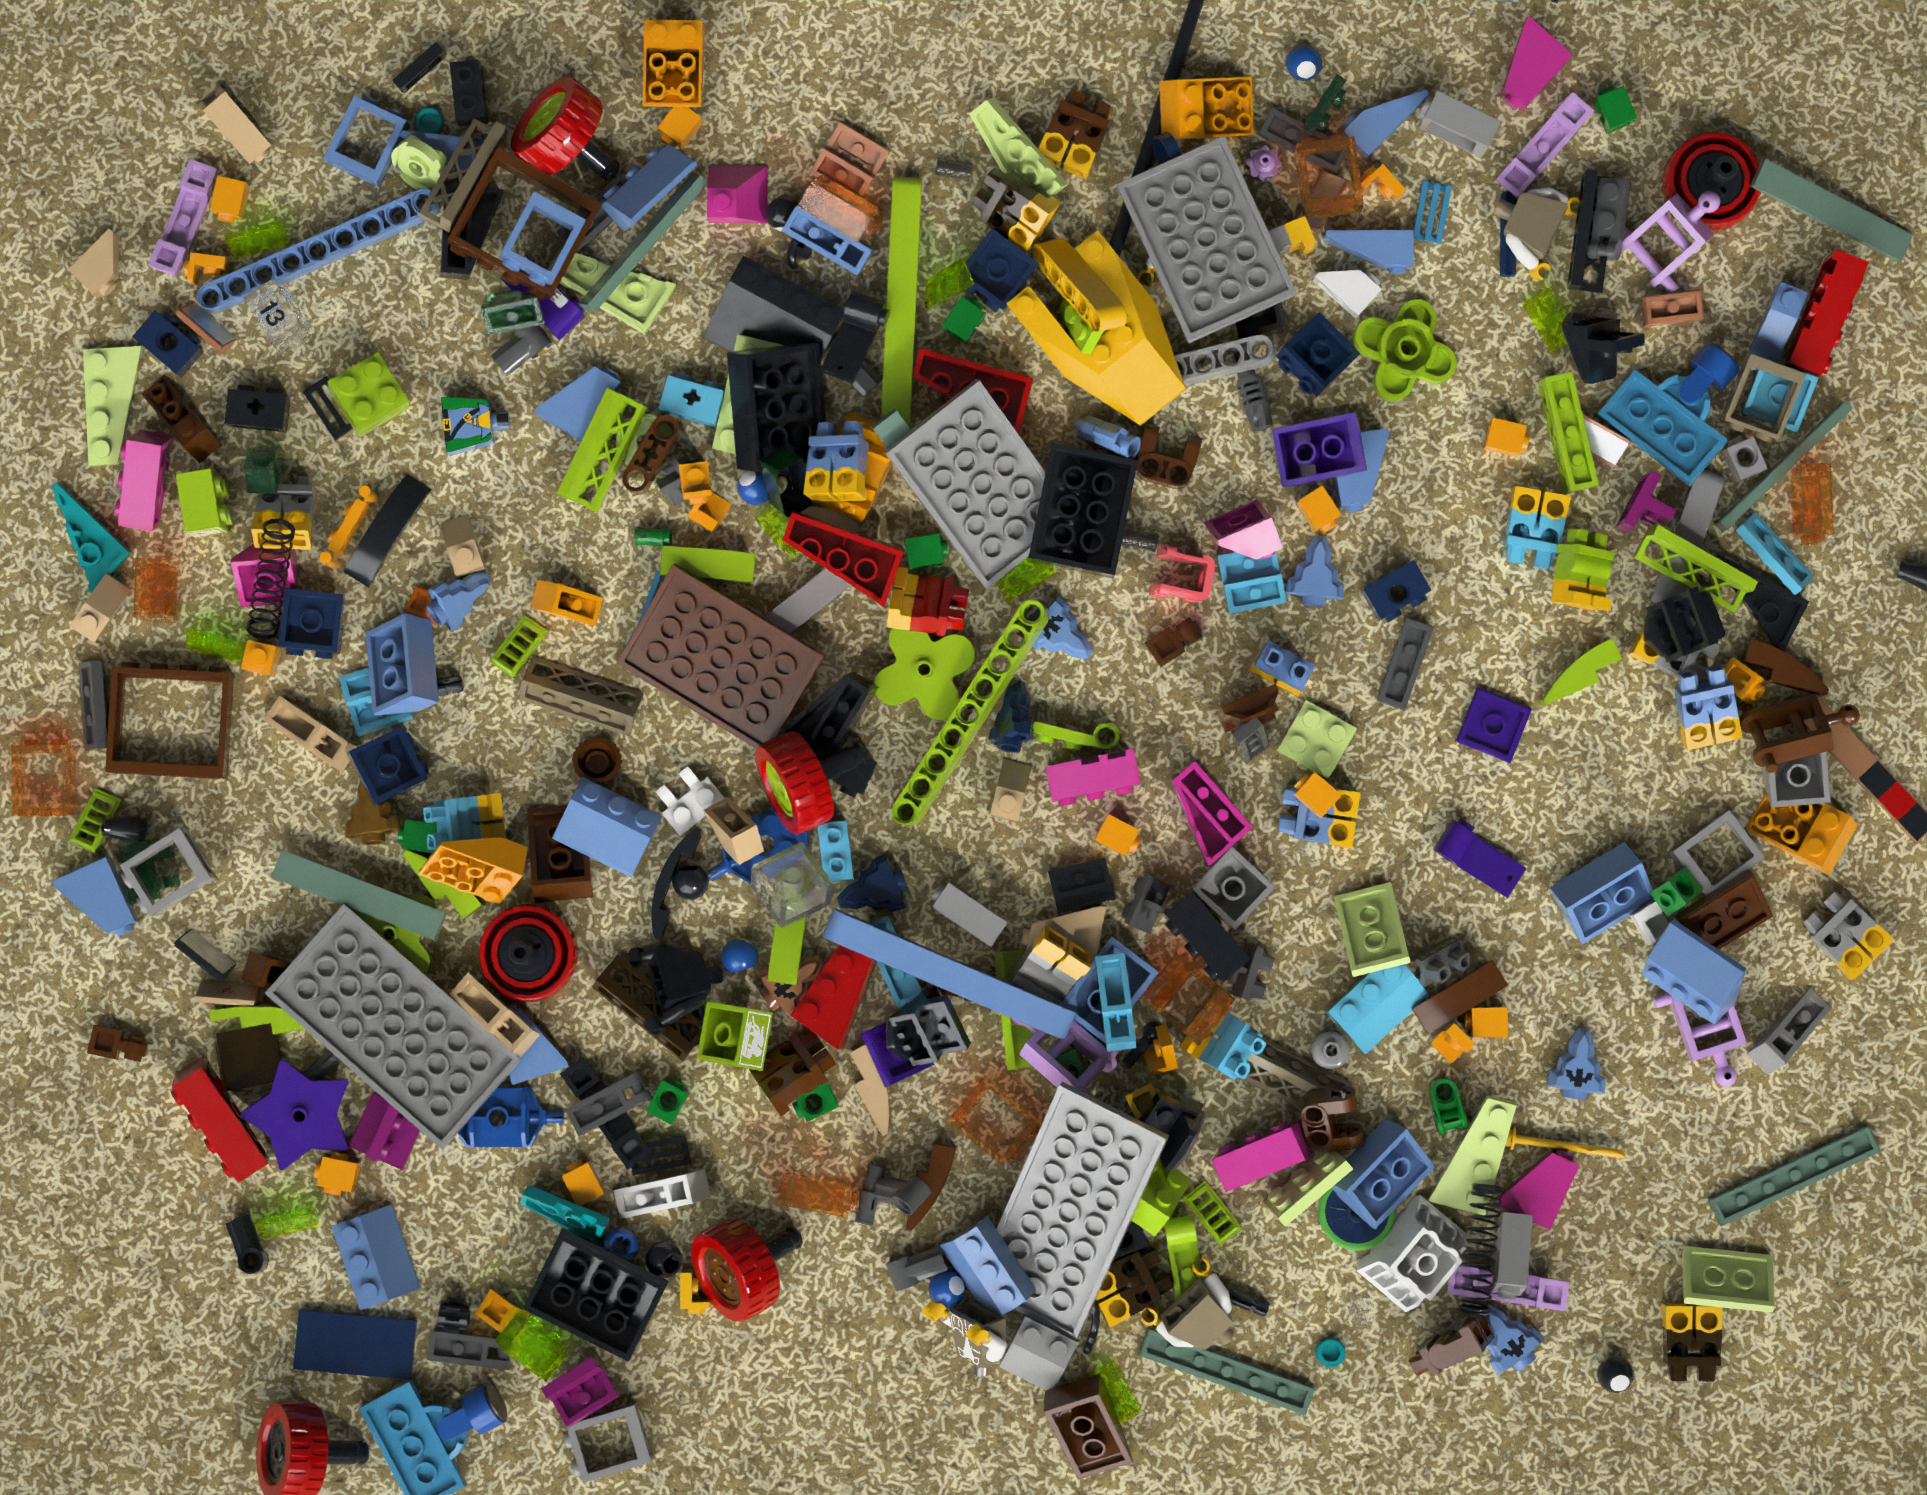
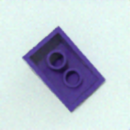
[1272,412,1367,487]

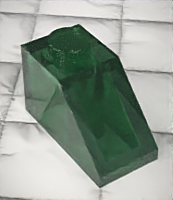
[480,289,545,335]
[244,447,285,494]

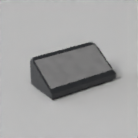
[174,929,236,981]

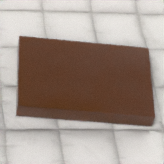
[1674,869,1773,950]

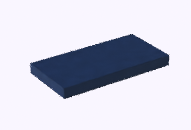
[293,1309,417,1380]

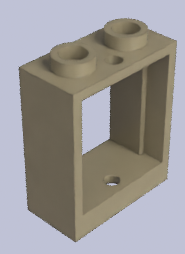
[1721,351,1806,442]

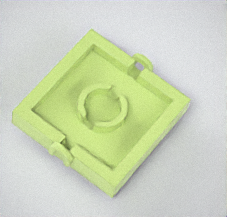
[1277,700,1357,780]

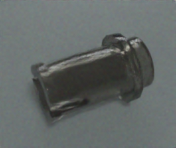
[935,156,972,181]
[1121,526,1159,552]

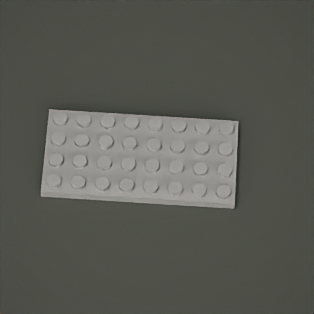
[265,904,522,1149]
[996,1082,1169,1341]

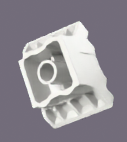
[1357,1195,1469,1312]

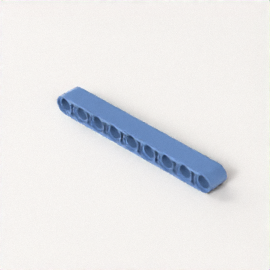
[197,188,440,314]
[822,909,1077,1040]

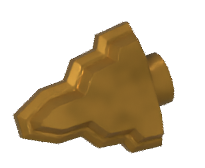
[345,780,401,845]

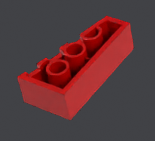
[1784,249,1869,377]
[912,348,1033,435]
[782,510,904,607]
[790,945,877,1050]
[171,1055,269,1183]

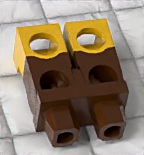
[1038,89,1111,180]

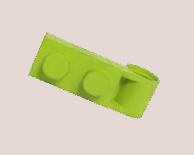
[1059,298,1103,354]
[1033,721,1120,752]
[1164,1214,1203,1300]

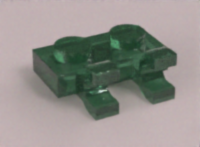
[1303,74,1347,135]
[119,841,181,905]

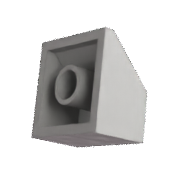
[1762,752,1831,807]
[1192,847,1275,932]
[999,1314,1078,1390]

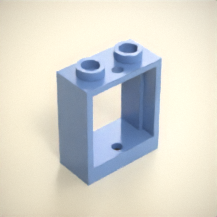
[324,96,410,188]
[499,192,586,286]

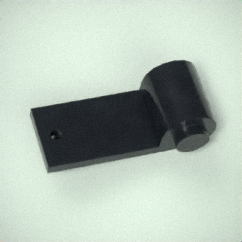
[821,291,890,384]

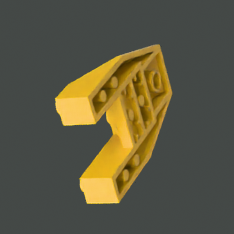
[1006,230,1186,426]

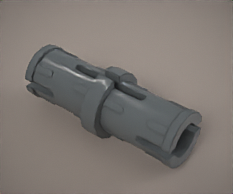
[855,1164,886,1226]

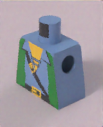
[441,397,511,456]

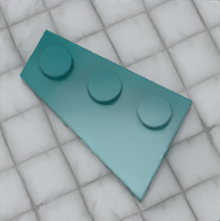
[520,1185,609,1245]

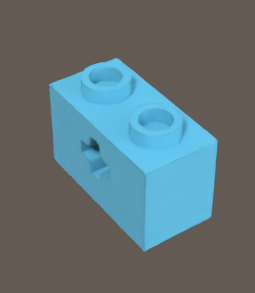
[658,373,725,428]
[817,820,854,883]

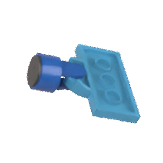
[1598,343,1740,487]
[359,1380,508,1495]

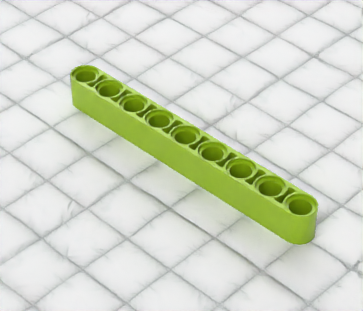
[881,176,922,428]
[892,599,1049,826]

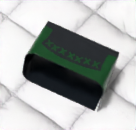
[759,446,812,517]

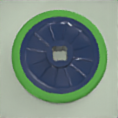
[1318,1188,1396,1250]

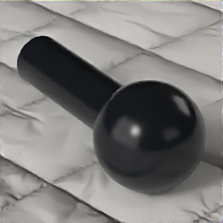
[1122,1021,1163,1069]

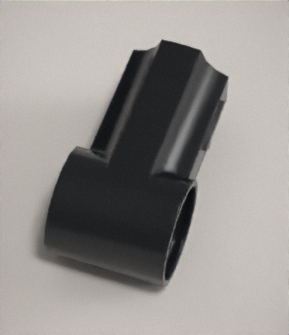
[225,1214,269,1274]

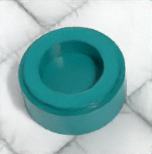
[414,107,444,134]
[1316,1337,1346,1367]

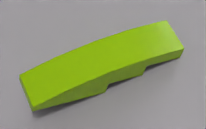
[767,865,813,985]
[209,1006,305,1035]

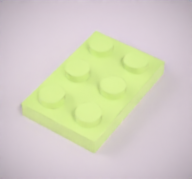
[1334,882,1411,977]
[1263,1151,1353,1226]
[1682,1246,1775,1312]

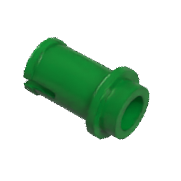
[634,526,672,549]

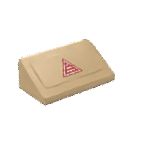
[195,980,260,1007]

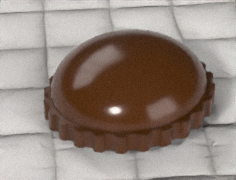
[572,737,622,785]

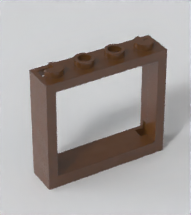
[446,147,602,300]
[105,662,234,779]

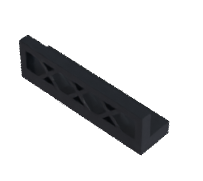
[1567,169,1612,293]

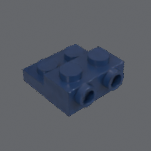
[957,228,1039,312]
[1276,312,1360,397]
[278,588,345,659]
[347,727,429,806]

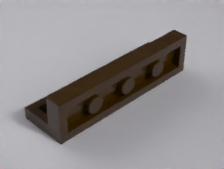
[592,955,703,1061]

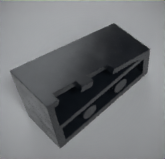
[439,185,504,280]
[777,671,879,759]
[1165,892,1250,983]

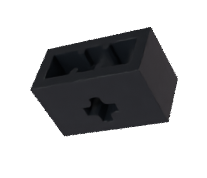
[450,59,488,127]
[224,385,291,433]

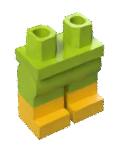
[1551,529,1615,611]

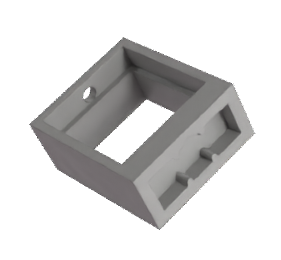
[1417,91,1501,158]
[1668,810,1765,898]
[120,828,217,916]
[931,883,1008,947]
[1491,1212,1533,1299]
[563,1402,653,1483]

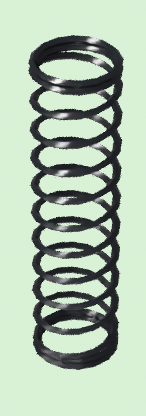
[246,519,295,640]
[1458,1183,1503,1315]

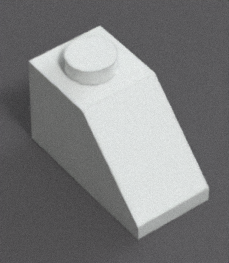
[1313,270,1382,319]

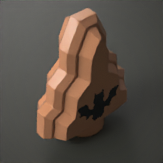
[756,955,826,1020]

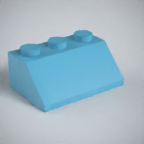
[1325,964,1429,1055]

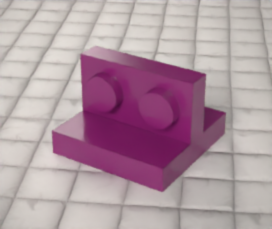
[1615,470,1677,533]
[349,1092,420,1170]
[541,1357,619,1428]

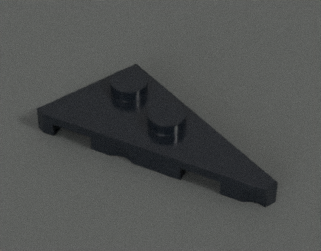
[1715,554,1810,651]

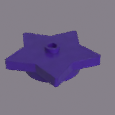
[240,1058,349,1170]

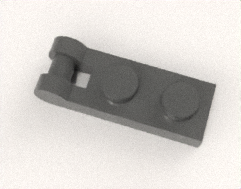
[1587,178,1631,260]
[565,1071,653,1136]
[427,1330,514,1370]

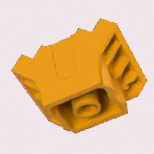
[812,412,892,522]

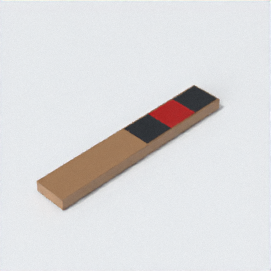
[1803,695,1927,843]

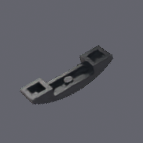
[344,474,432,588]
[651,828,703,940]
[560,1057,652,1170]

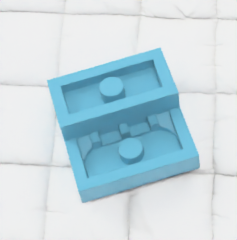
[1217,552,1287,614]
[339,668,414,737]

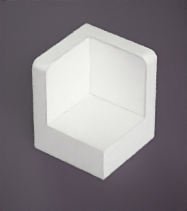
[1629,900,1669,945]

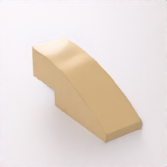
[264,696,357,772]
[449,972,540,1057]
[850,1044,890,1136]

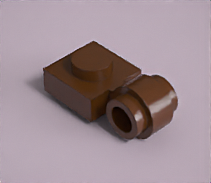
[1145,617,1203,668]
[87,1025,148,1062]

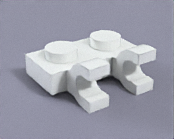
[656,766,724,836]

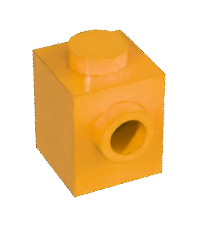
[314,1151,361,1195]

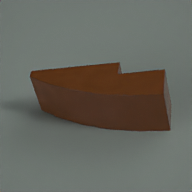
[1740,638,1829,697]
[1412,960,1508,1034]
[906,1143,956,1231]

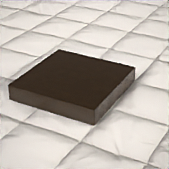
[216,1023,282,1091]

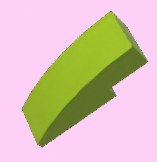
[659,546,755,584]
[1540,638,1622,706]
[402,850,485,919]

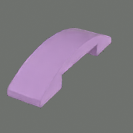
[1496,92,1595,199]
[148,159,218,276]
[1447,1265,1570,1312]

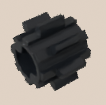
[438,1297,471,1334]

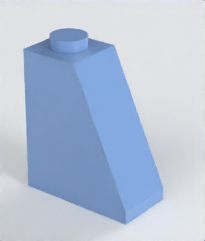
[534,366,622,441]
[1334,428,1389,513]
[52,857,140,937]
[508,1004,571,1085]

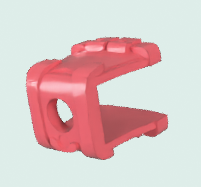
[1149,545,1215,603]

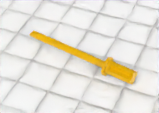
[1505,1127,1626,1159]

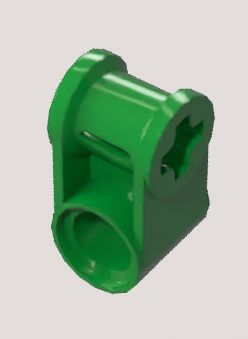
[1428,1077,1468,1136]

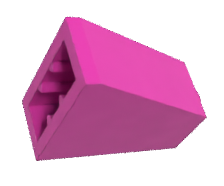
[1501,16,1573,111]
[1493,1149,1580,1230]

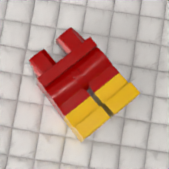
[887,567,969,636]

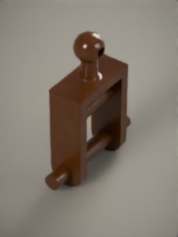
[1739,693,1860,773]

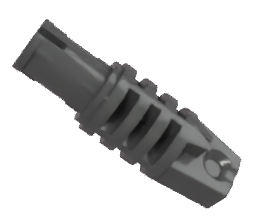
[1231,352,1273,431]

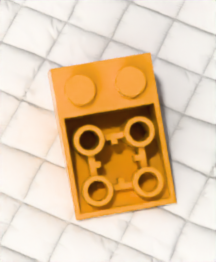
[643,20,705,107]
[1159,77,1254,139]
[1745,792,1858,876]
[418,837,528,904]

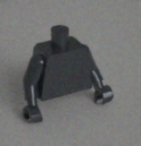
[628,944,723,1036]

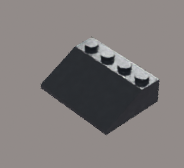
[703,255,844,362]
[727,342,826,472]
[1028,443,1138,579]
[522,1228,669,1362]

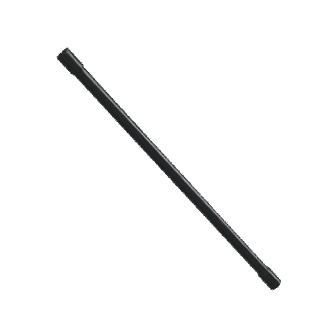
[1109,0,1205,257]

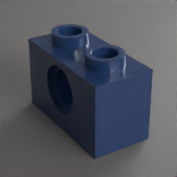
[132,310,204,378]
[1361,560,1431,623]

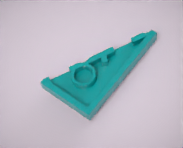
[52,482,133,593]

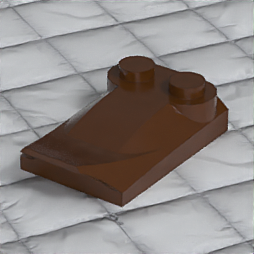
[1216,684,1279,734]

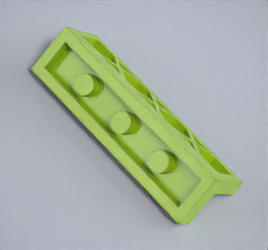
[1538,371,1599,495]
[557,388,648,513]
[1633,525,1758,614]
[994,949,1033,1070]

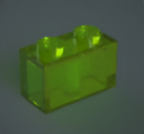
[495,1312,569,1382]

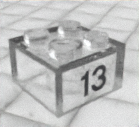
[243,279,313,355]
[750,842,833,928]

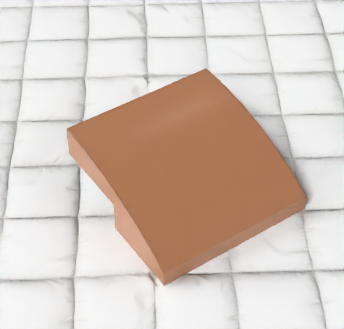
[810,121,891,203]

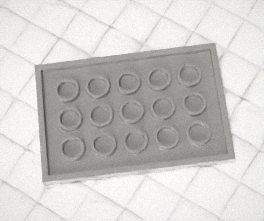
[1117,136,1297,344]
[884,379,1046,589]

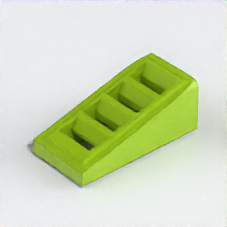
[489,615,549,679]
[68,788,122,853]
[1182,1180,1243,1246]

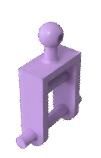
[1621,191,1720,293]
[1653,992,1747,1087]
[1011,1018,1121,1094]

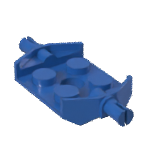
[706,807,808,885]
[458,1088,564,1147]

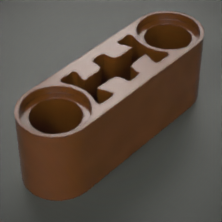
[622,415,680,495]

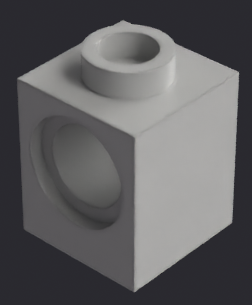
[1722,435,1768,483]

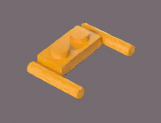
[320,485,378,569]

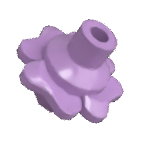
[1246,145,1282,181]

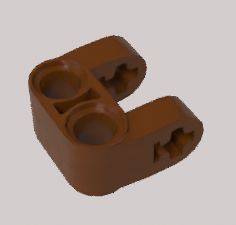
[1136,423,1203,489]
[1301,1086,1366,1152]

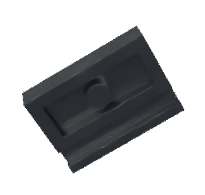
[1048,858,1115,913]

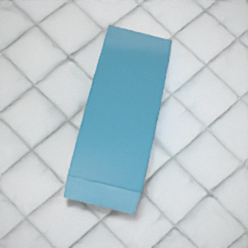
[1095,953,1136,1052]

